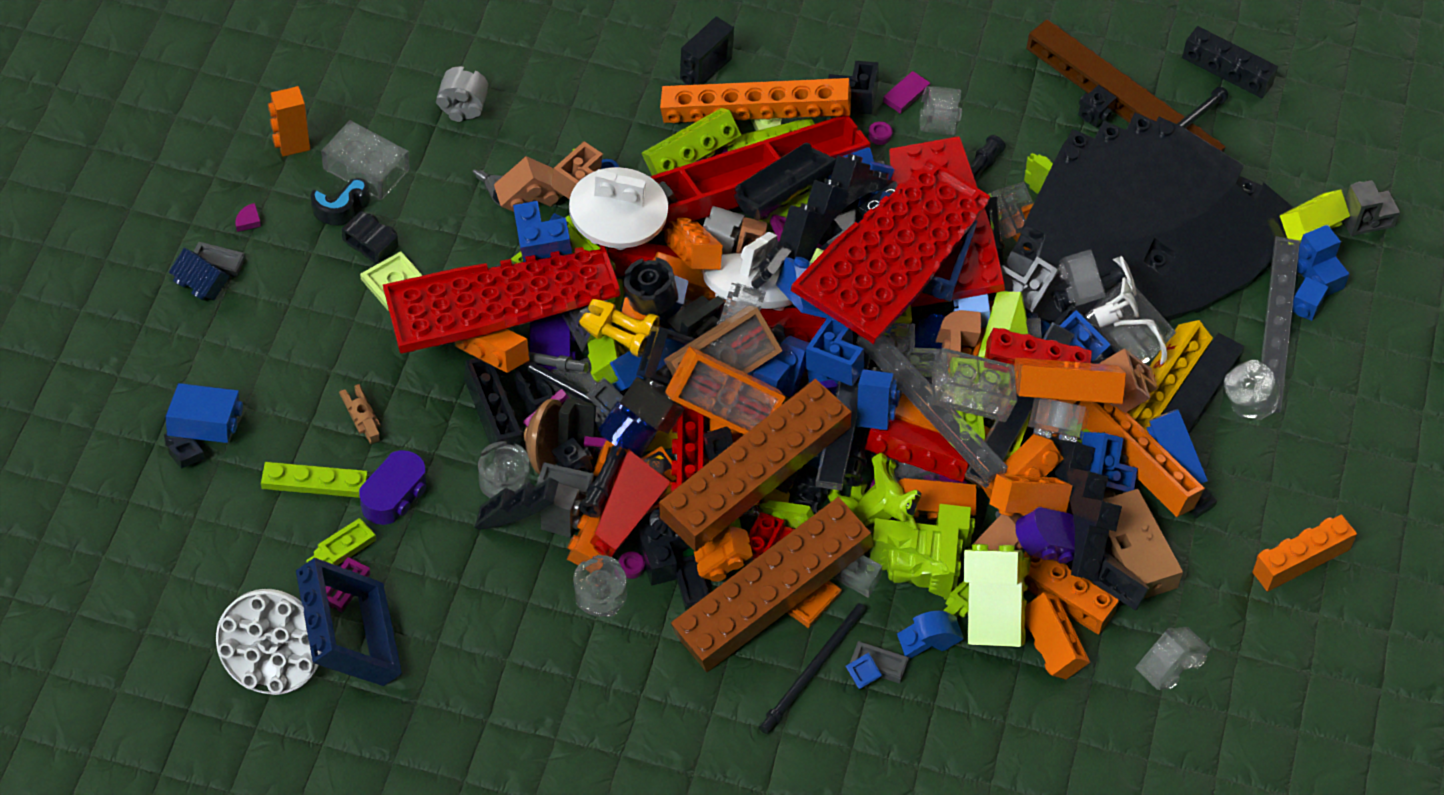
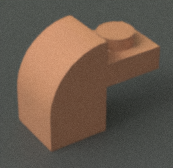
[936,310,981,365]

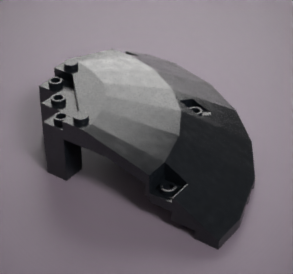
[1005,112,1294,329]

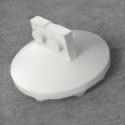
[569,167,668,250]
[703,232,793,311]
[216,589,322,695]

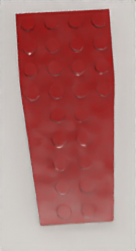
[889,136,1005,307]
[791,159,990,344]
[383,245,620,354]

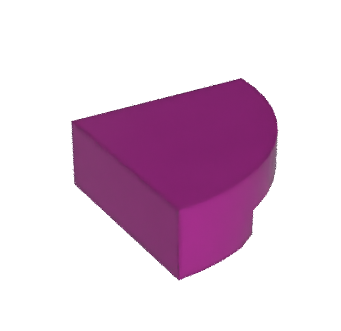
[236,203,261,232]

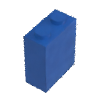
[166,383,243,443]

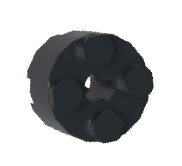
[624,257,679,316]

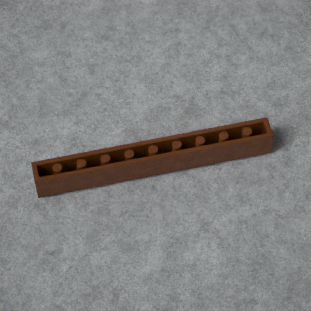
[1026,19,1226,152]

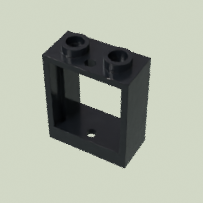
[680,16,734,85]
[636,326,715,386]

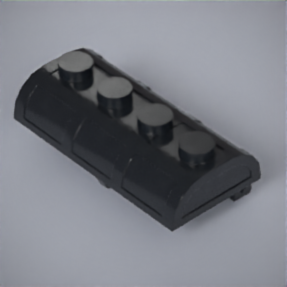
[734,142,836,220]

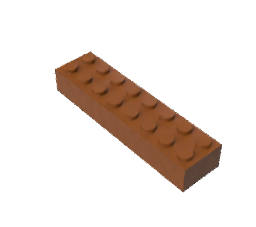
[659,379,852,552]
[671,496,874,673]

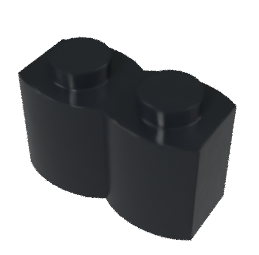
[341,211,398,264]
[515,360,552,416]

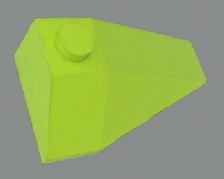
[977,291,1028,390]

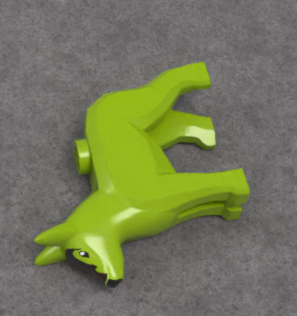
[827,453,922,533]

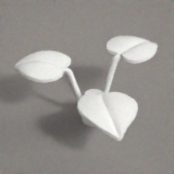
[1093,256,1167,364]

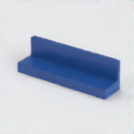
[610,328,686,392]

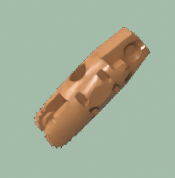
[339,384,380,444]

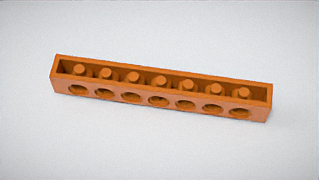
[660,78,851,123]

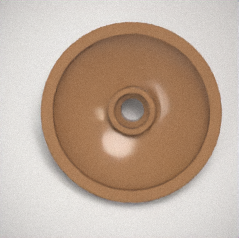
[524,399,562,475]

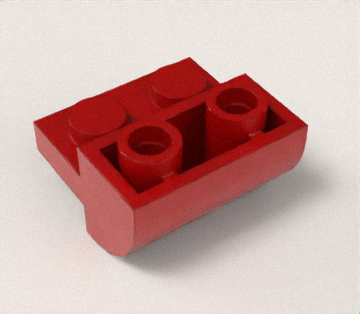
[744,512,794,566]

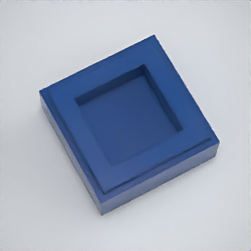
[846,652,882,690]

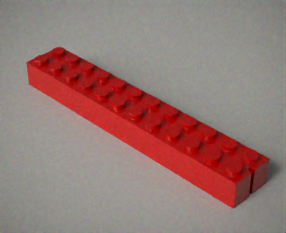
[650,115,871,232]

